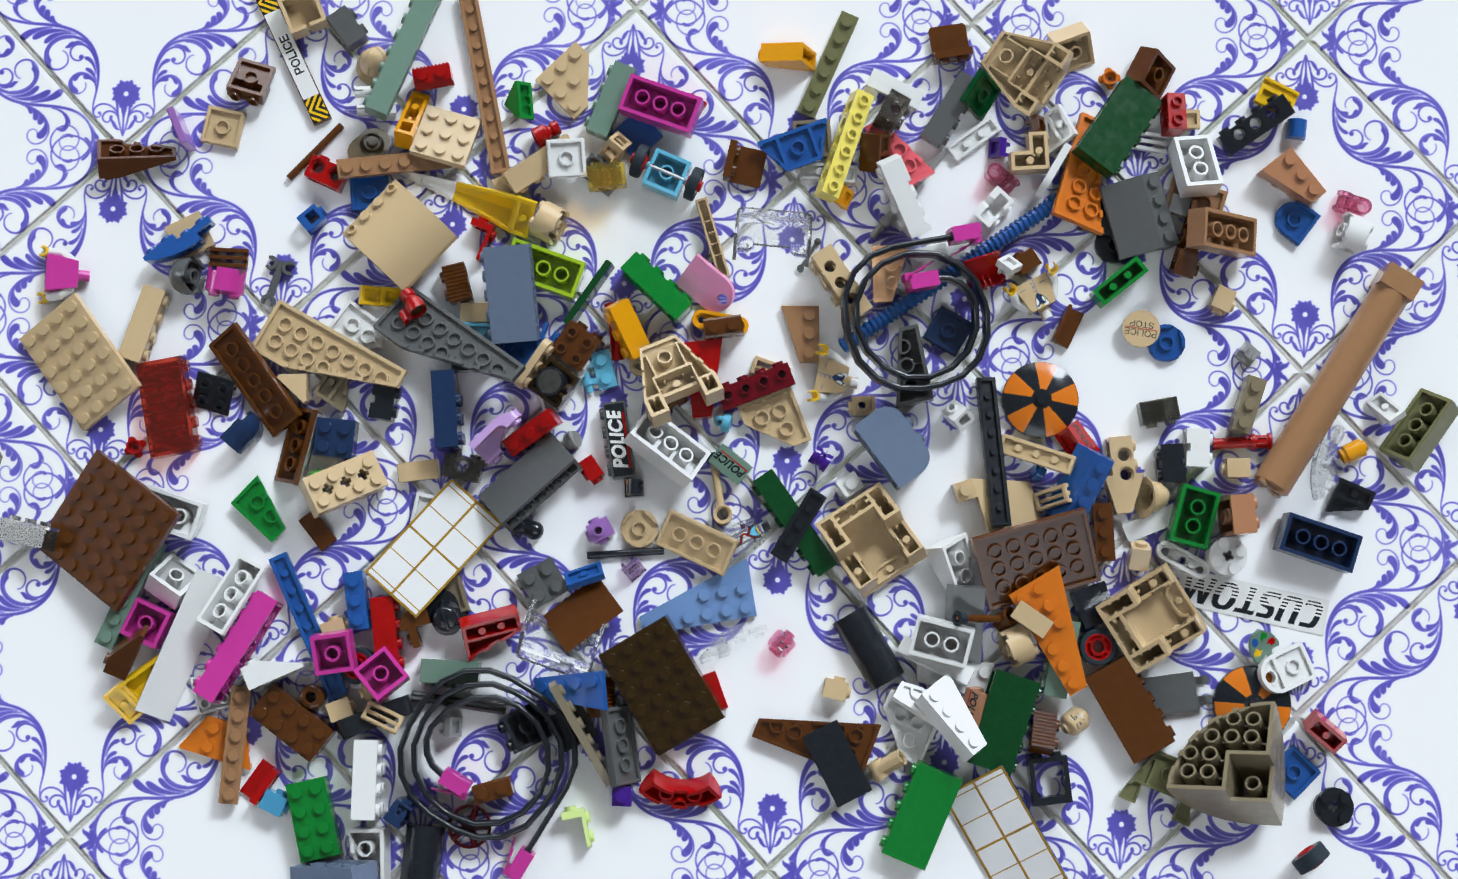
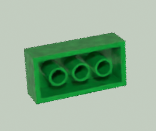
[620,251,693,326]
[285,775,344,863]

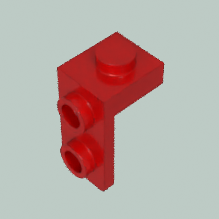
[470,216,497,263]

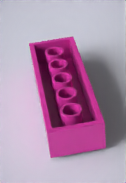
[192,590,284,704]

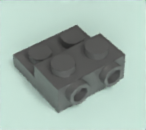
[516,557,569,609]

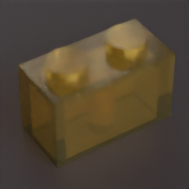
[586,160,627,192]

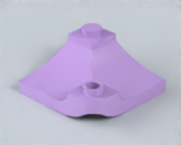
[468,406,522,466]

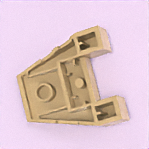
[639,334,725,428]
[951,478,1042,559]

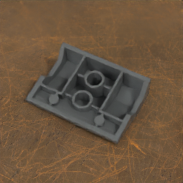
[1098,172,1179,260]

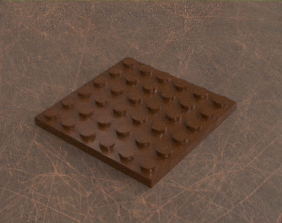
[35,450,182,612]

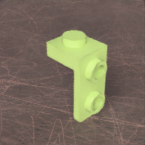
[561,805,595,848]

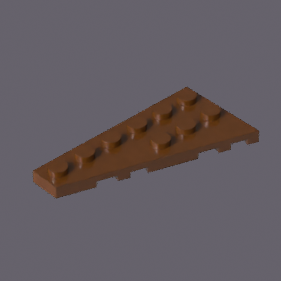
[752,718,882,772]

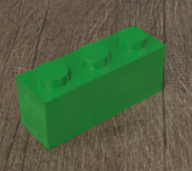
[1089,256,1149,309]

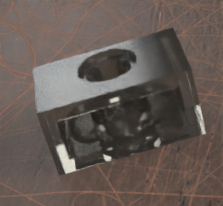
[872,89,912,136]
[440,450,485,484]

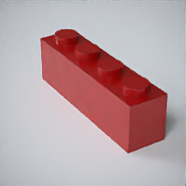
[369,596,405,669]

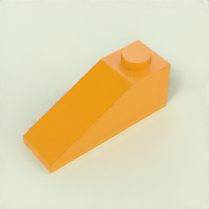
[394,91,430,150]

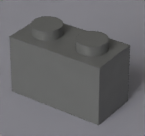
[326,5,369,52]

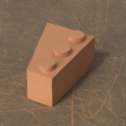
[1256,147,1327,206]

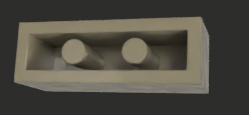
[1226,374,1267,437]

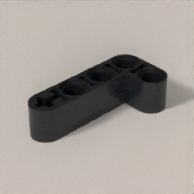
[334,694,414,741]

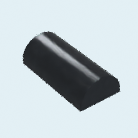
[832,605,905,691]
[400,823,446,879]

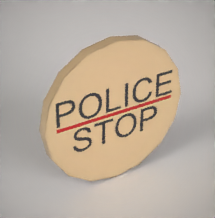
[1122,310,1160,348]

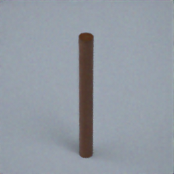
[286,123,345,181]

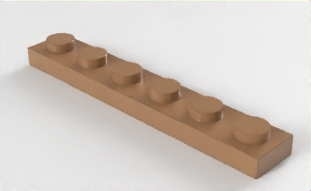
[336,152,453,180]
[218,685,251,805]

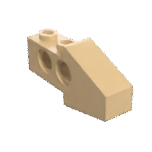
[1103,435,1144,515]

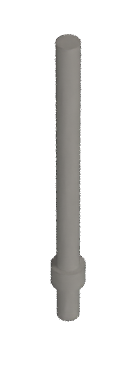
[869,149,947,239]

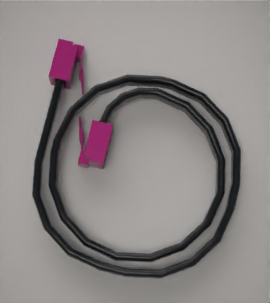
[840,222,991,392]

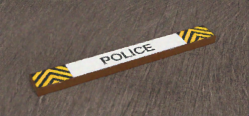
[256,0,332,126]

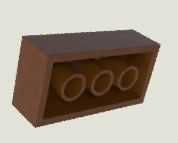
[249,683,337,763]

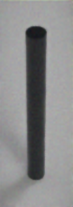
[587,547,664,559]

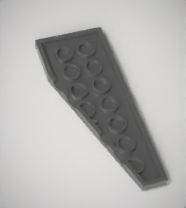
[373,286,526,383]

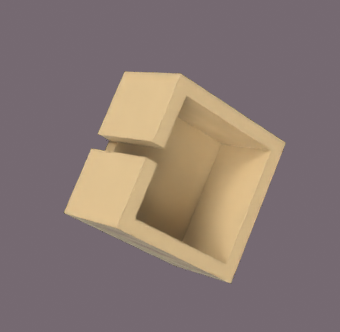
[277,0,330,40]

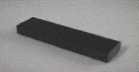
[770,488,827,564]

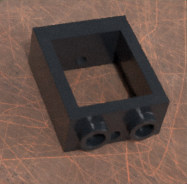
[1025,751,1073,807]

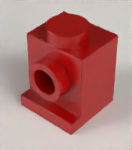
[579,454,605,486]

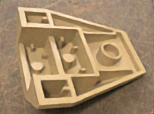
[980,31,1074,117]

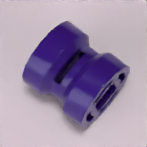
[808,446,834,472]

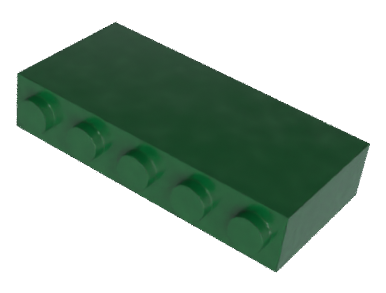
[1071,75,1163,179]
[967,667,1042,776]

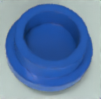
[1029,465,1047,481]

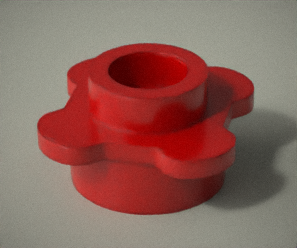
[124,437,146,458]

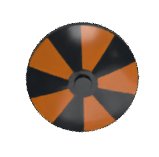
[1001,362,1079,438]
[1212,665,1291,730]

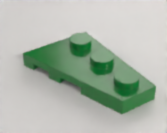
[231,475,287,543]

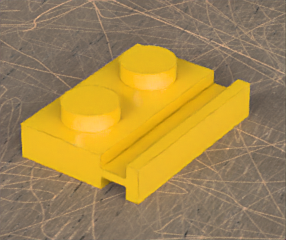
[1253,76,1300,113]

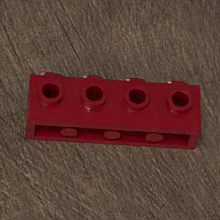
[720,361,796,412]

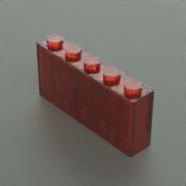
[135,355,203,460]

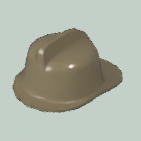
[347,128,390,158]

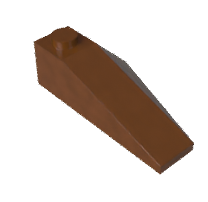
[1168,199,1200,279]

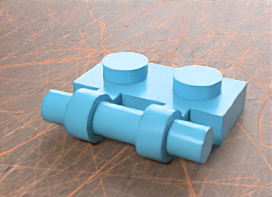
[582,349,618,394]

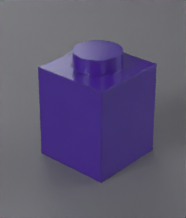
[612,785,633,807]

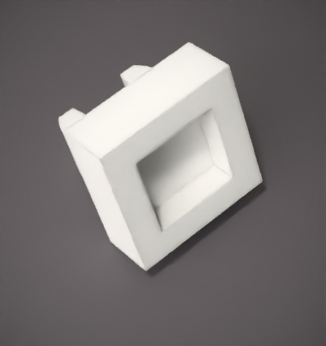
[995,254,1023,280]

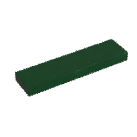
[563,260,615,326]

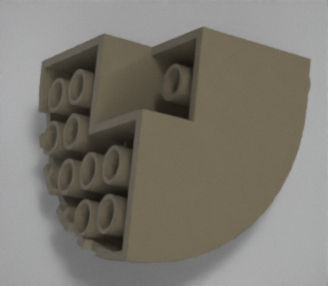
[1166,701,1285,826]

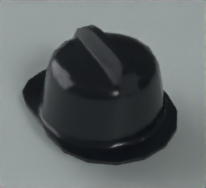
[428,590,462,636]

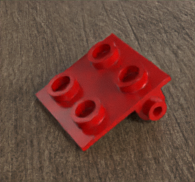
[963,251,1007,290]

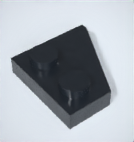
[1324,477,1376,512]

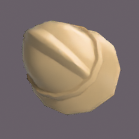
[356,46,388,86]
[1135,476,1170,519]

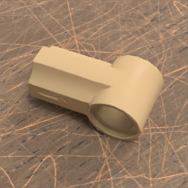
[866,749,907,783]

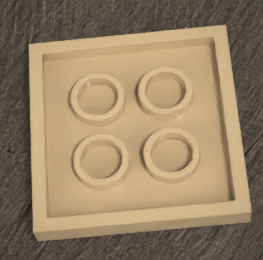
[409,105,482,170]

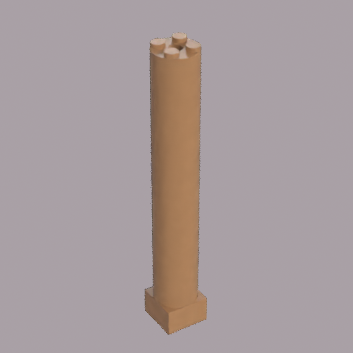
[1253,261,1425,498]

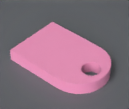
[676,254,735,312]

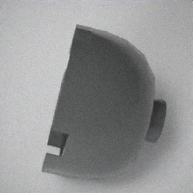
[169,257,206,295]

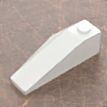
[926,533,975,590]

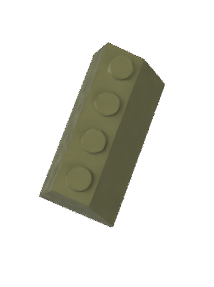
[1379,388,1458,473]

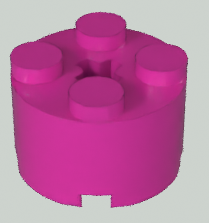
[205,266,247,300]

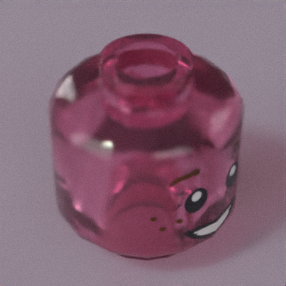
[768,629,796,658]

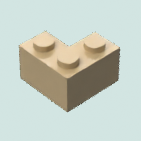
[1008,131,1050,176]

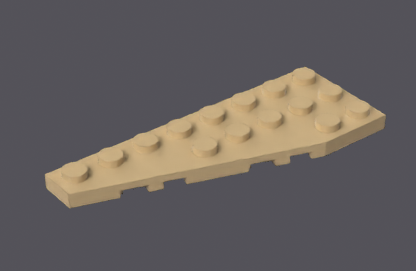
[253,299,408,389]

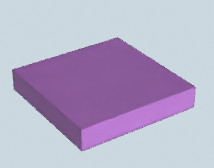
[167,106,197,152]

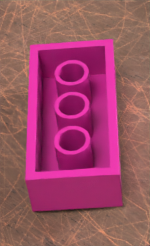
[618,73,704,139]

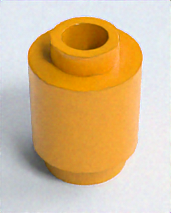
[1337,438,1368,464]

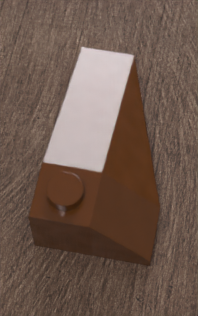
[97,139,176,180]

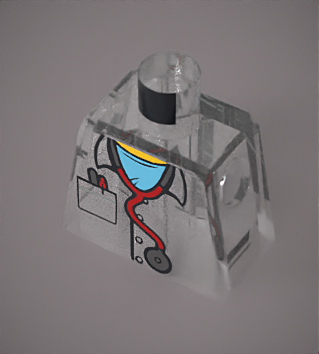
[723,518,772,560]

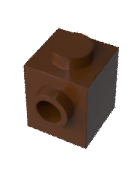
[1012,247,1042,279]

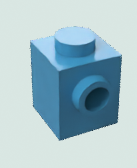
[258,788,290,817]

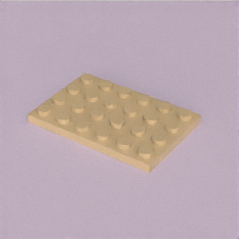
[19,293,142,431]

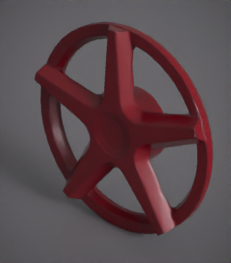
[448,804,492,849]

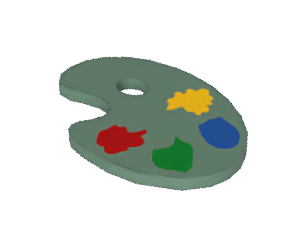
[1248,630,1279,665]

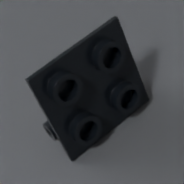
[192,370,237,416]

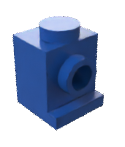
[296,203,328,236]

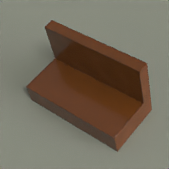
[1050,304,1084,349]

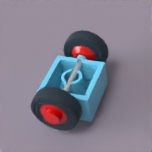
[629,144,705,201]

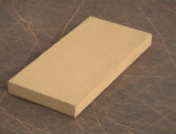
[655,509,740,576]

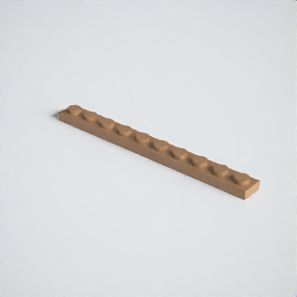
[459,0,510,176]

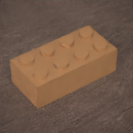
[1186,207,1257,258]

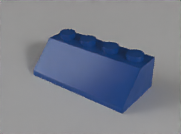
[1044,443,1114,516]

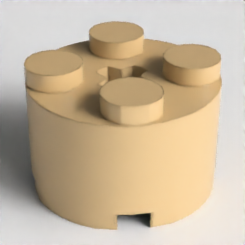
[528,200,570,245]
[997,624,1039,669]

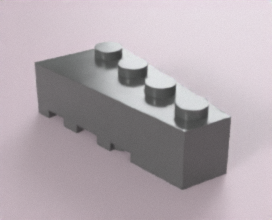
[896,324,934,408]

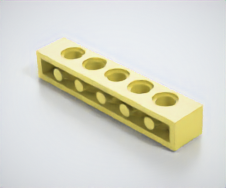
[814,89,874,203]

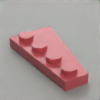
[864,118,935,186]

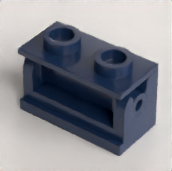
[382,795,418,830]

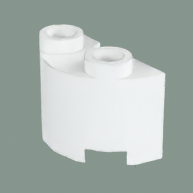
[972,185,1014,229]

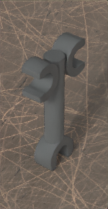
[260,255,296,308]

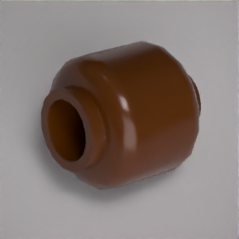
[299,684,327,710]

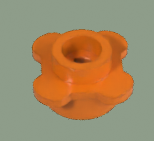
[1098,68,1121,90]

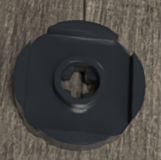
[1313,787,1354,827]

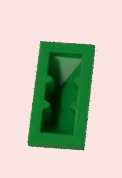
[504,81,534,120]

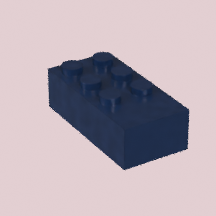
[430,369,466,451]
[1272,512,1363,574]

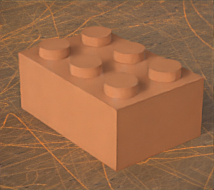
[1217,493,1260,537]

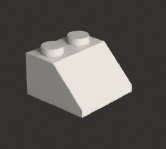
[144,553,196,610]

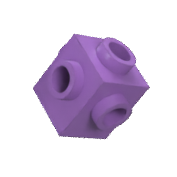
[584,516,616,546]

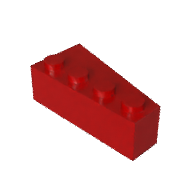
[684,338,722,421]

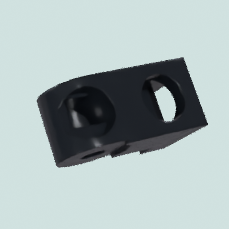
[624,479,644,498]

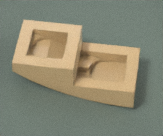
[396,459,440,483]

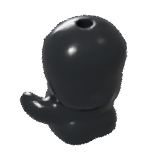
[511,519,544,540]

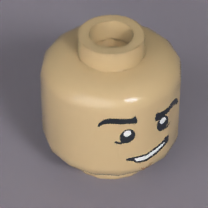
[1060,707,1090,736]

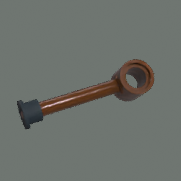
[952,606,1018,632]

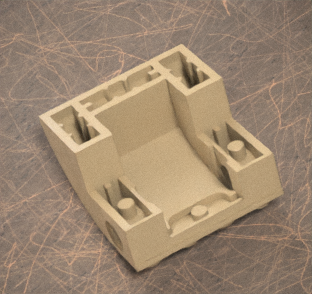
[342,179,458,290]
[815,482,928,599]
[1095,562,1208,674]

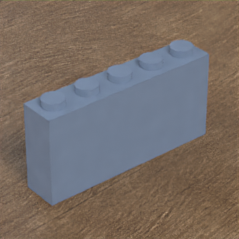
[480,243,541,344]

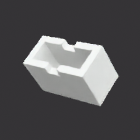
[1182,428,1213,469]

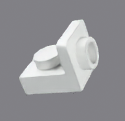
[834,471,865,500]

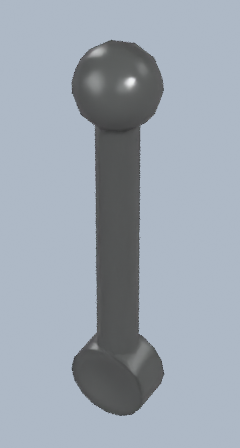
[797,238,821,273]

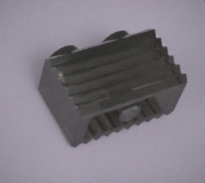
[1136,396,1181,429]

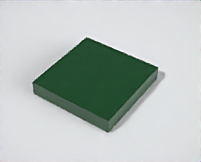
[960,68,1001,121]

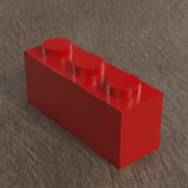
[501,407,563,457]

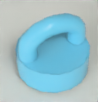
[714,413,733,433]

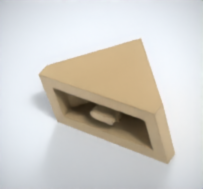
[277,374,310,405]

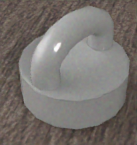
[563,431,582,450]

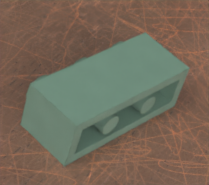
[419,658,481,689]

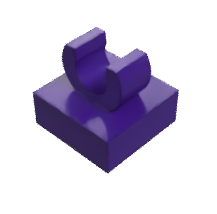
[988,137,1010,159]

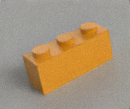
[603,298,650,360]

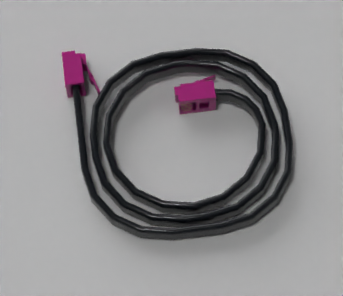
[397,667,579,879]

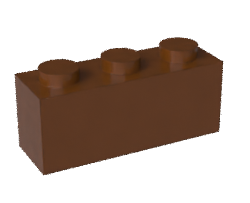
[1089,503,1116,562]

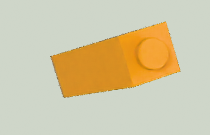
[758,42,817,72]

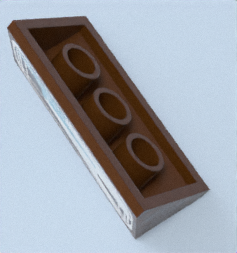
[274,407,323,486]

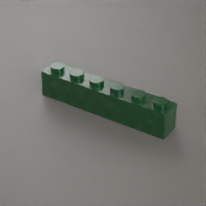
[752,469,838,577]

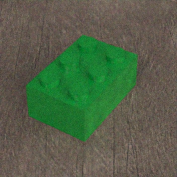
[1165,483,1221,550]

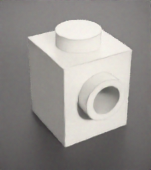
[941,399,975,432]

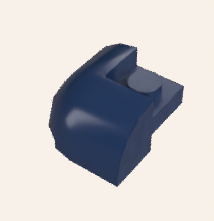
[220,411,264,455]

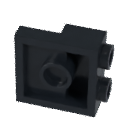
[497,704,552,755]

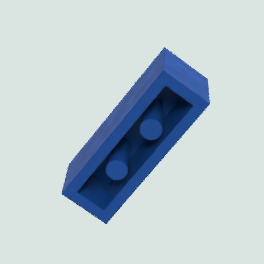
[343,570,372,631]

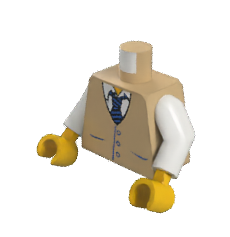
[1002,261,1059,321]
[807,344,859,403]

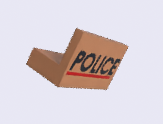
[963,686,987,728]

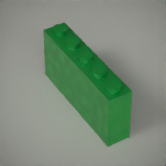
[879,759,963,871]

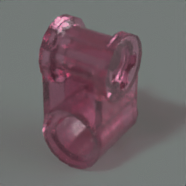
[984,163,1020,196]
[1332,190,1372,217]

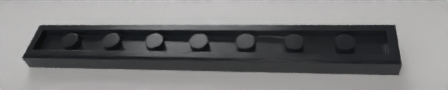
[975,377,1012,528]

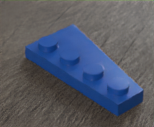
[534,671,608,710]

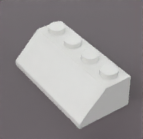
[139,480,210,541]
[196,553,267,636]

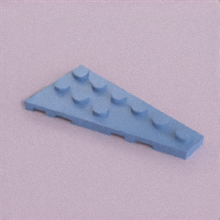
[640,558,757,630]

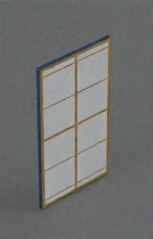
[365,478,503,619]
[951,764,1068,879]

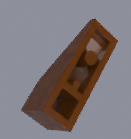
[103,625,150,681]

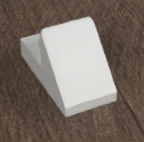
[1366,391,1407,426]

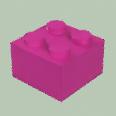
[119,597,177,649]
[309,628,358,676]
[353,646,410,704]

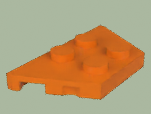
[178,715,252,770]

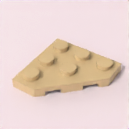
[535,41,589,121]
[737,386,812,447]

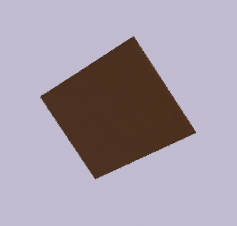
[542,580,623,653]

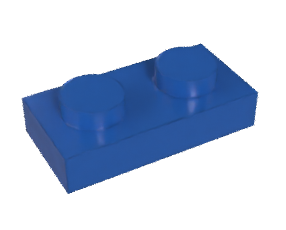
[564,561,606,591]

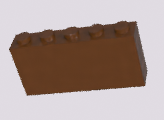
[1085,655,1176,764]

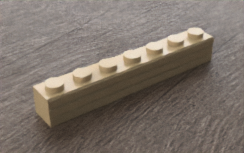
[695,197,730,278]

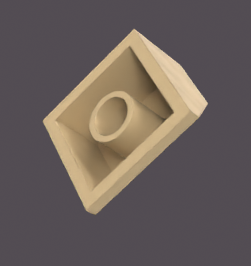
[1047,21,1095,73]

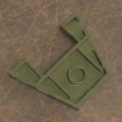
[1117,750,1191,827]

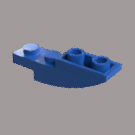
[142,216,216,264]

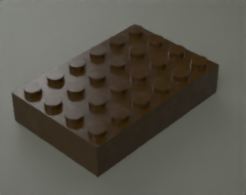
[598,614,727,757]

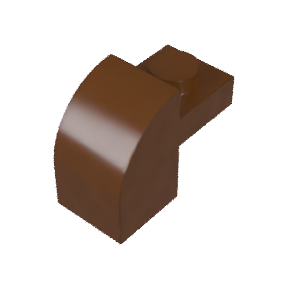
[400,606,432,648]

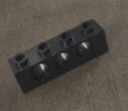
[1216,94,1296,157]

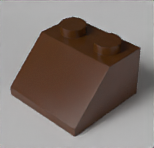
[1125,46,1176,100]

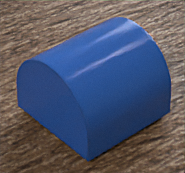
[1285,118,1307,141]

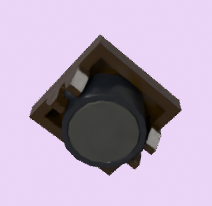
[527,356,581,410]

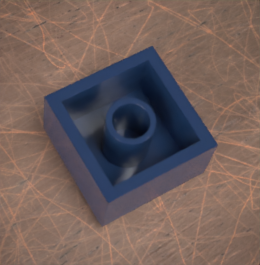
[313,417,360,460]

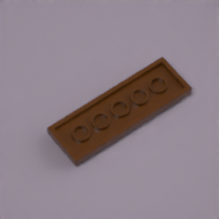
[208,322,303,438]

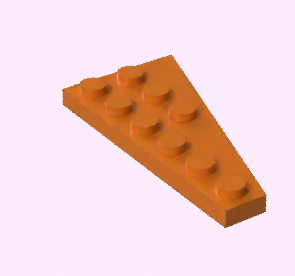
[1051,112,1104,236]
[1009,565,1087,696]

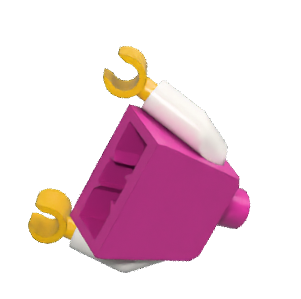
[36,245,90,305]

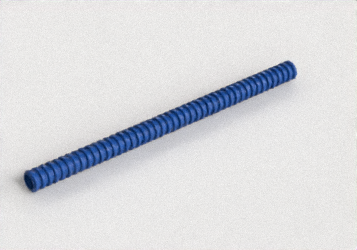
[838,193,1056,353]

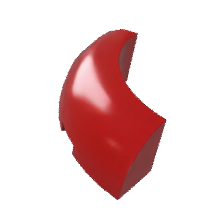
[639,768,722,809]

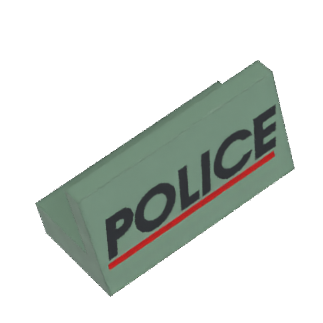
[708,443,753,485]

